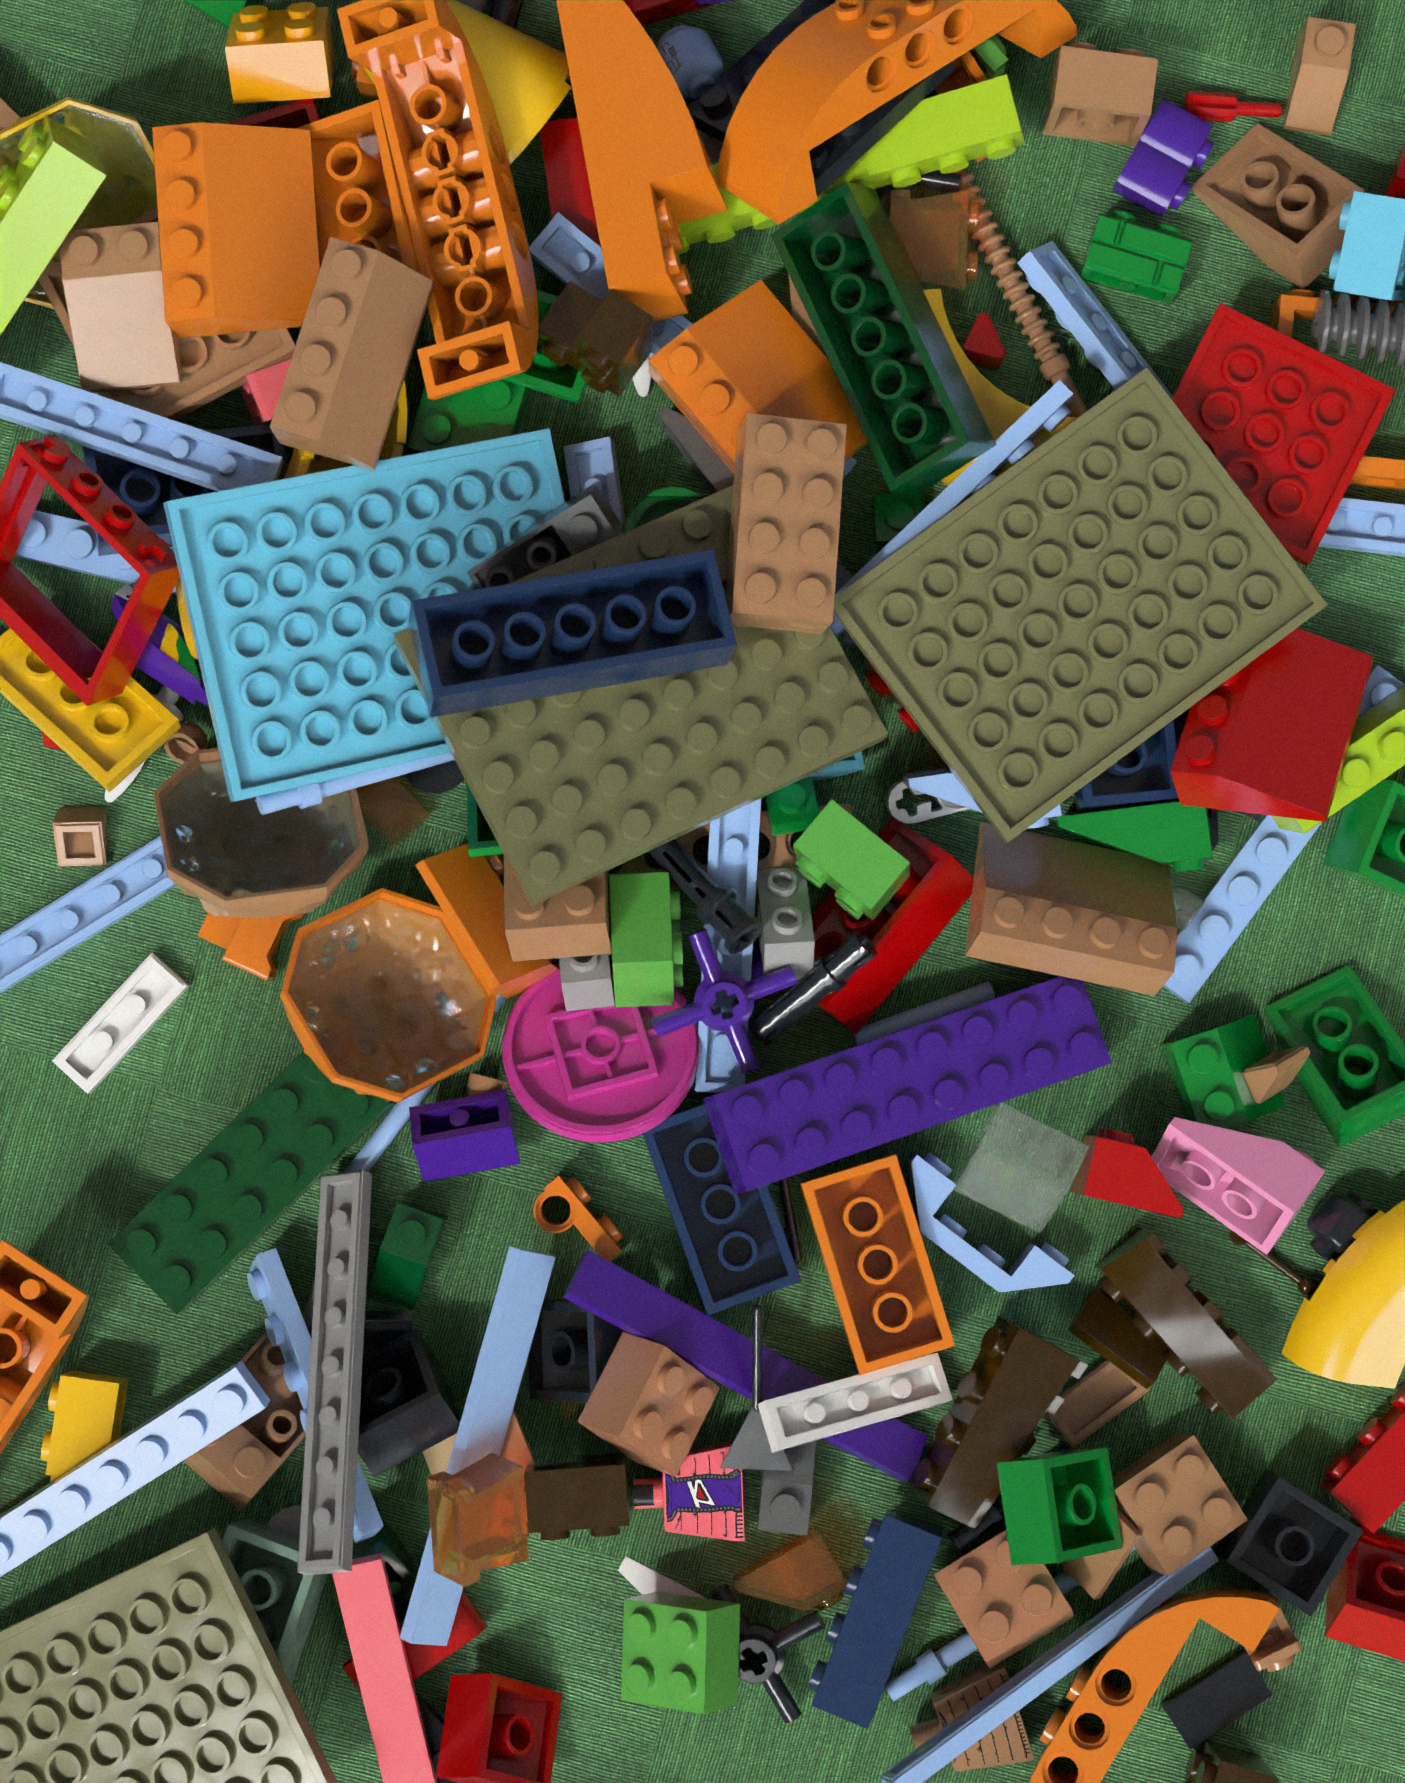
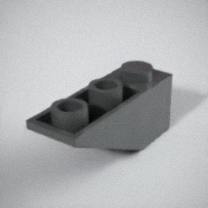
[467,483,622,589]

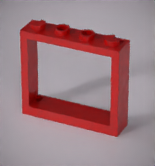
[0,434,180,706]

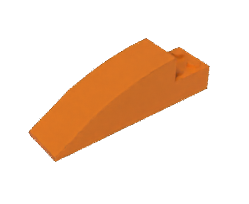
[556,0,728,322]

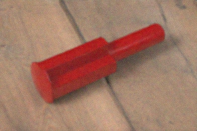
[1183,90,1282,122]

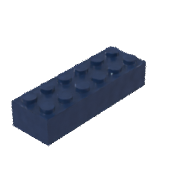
[408,549,737,718]

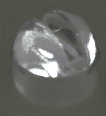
[1172,889,1205,932]

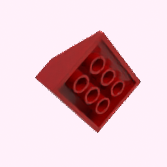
[1170,628,1373,822]

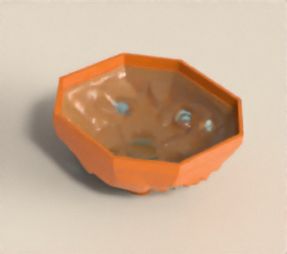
[280,888,498,1102]

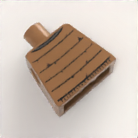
[909,1662,1034,1771]

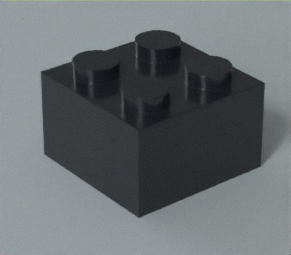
[358,1328,460,1477]
[1215,1469,1363,1616]

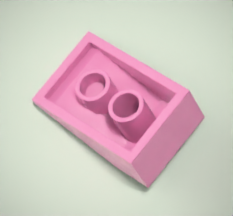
[1152,1117,1325,1255]

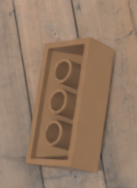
[270,237,434,471]

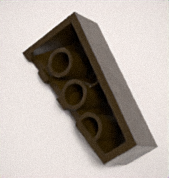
[1095,1228,1277,1419]
[908,1316,1088,1529]

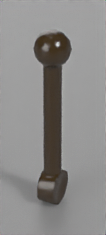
[1229,1230,1316,1295]

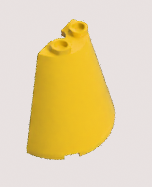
[363,0,571,165]

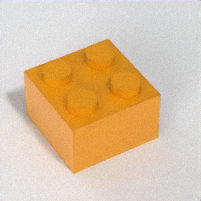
[225,2,336,104]

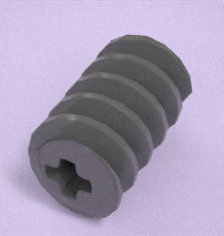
[1311,289,1405,367]

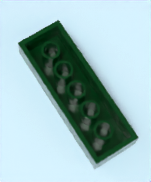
[771,181,996,494]
[107,1050,396,1315]

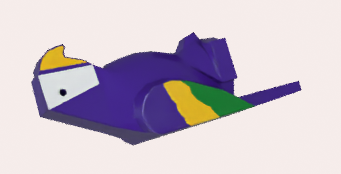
[111,583,209,707]

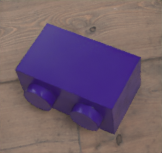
[409,1089,520,1182]

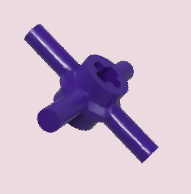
[651,928,797,1074]

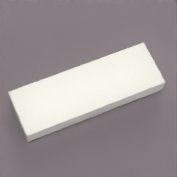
[52,953,190,1094]

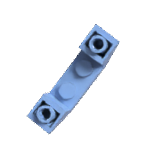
[907,1153,1075,1293]

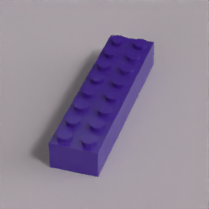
[703,976,1112,1193]

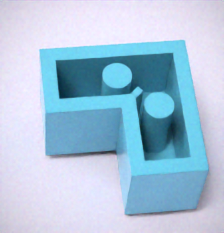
[1329,191,1405,301]

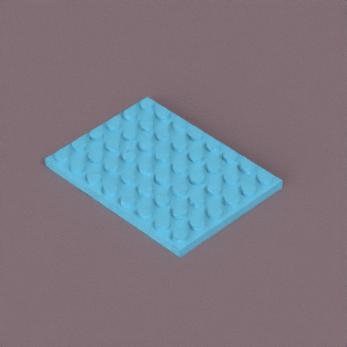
[163,428,565,802]

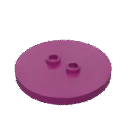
[502,957,699,1143]

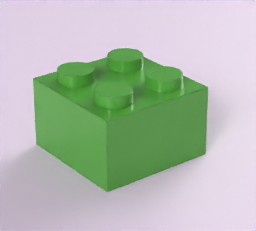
[793,799,910,921]
[609,872,683,1008]
[621,1591,740,1715]

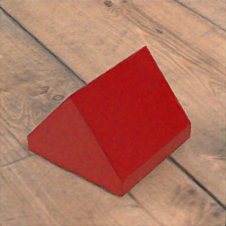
[962,312,1006,370]

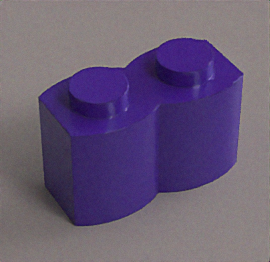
[1112,98,1214,218]

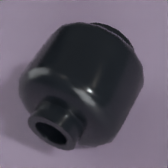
[1306,1190,1377,1262]

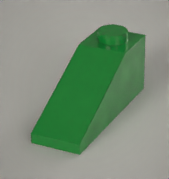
[1057,801,1214,873]

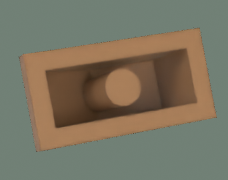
[1283,17,1356,136]

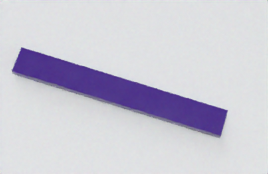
[563,1250,928,1483]

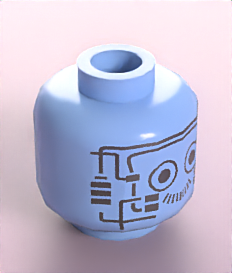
[657,25,724,100]

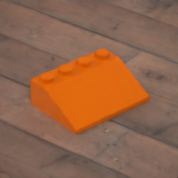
[152,122,321,338]
[648,280,868,474]

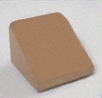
[52,806,108,866]
[1242,1046,1310,1104]

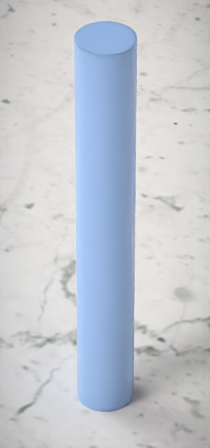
[853,981,995,1046]

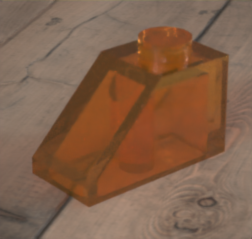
[732,1526,848,1611]

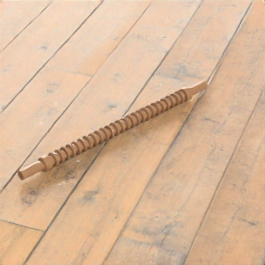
[924,93,1088,418]

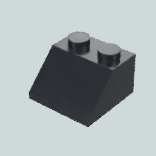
[528,1298,629,1403]

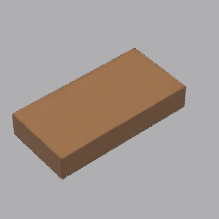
[1045,1359,1150,1449]

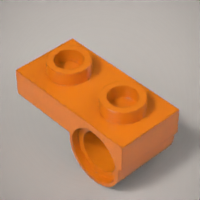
[533,1174,624,1262]

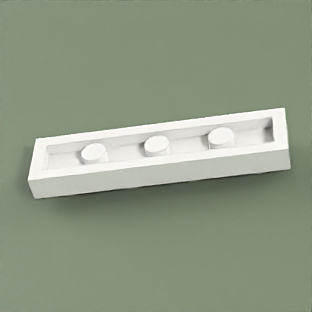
[758,1352,953,1453]

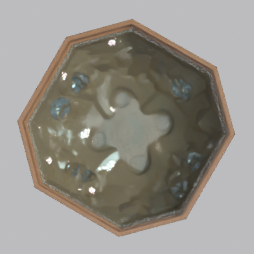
[154,748,369,918]

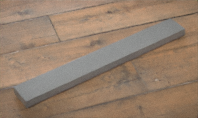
[297,1170,372,1575]

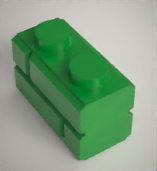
[1079,210,1193,305]

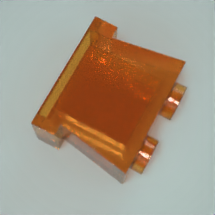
[890,190,980,292]
[427,1453,529,1587]

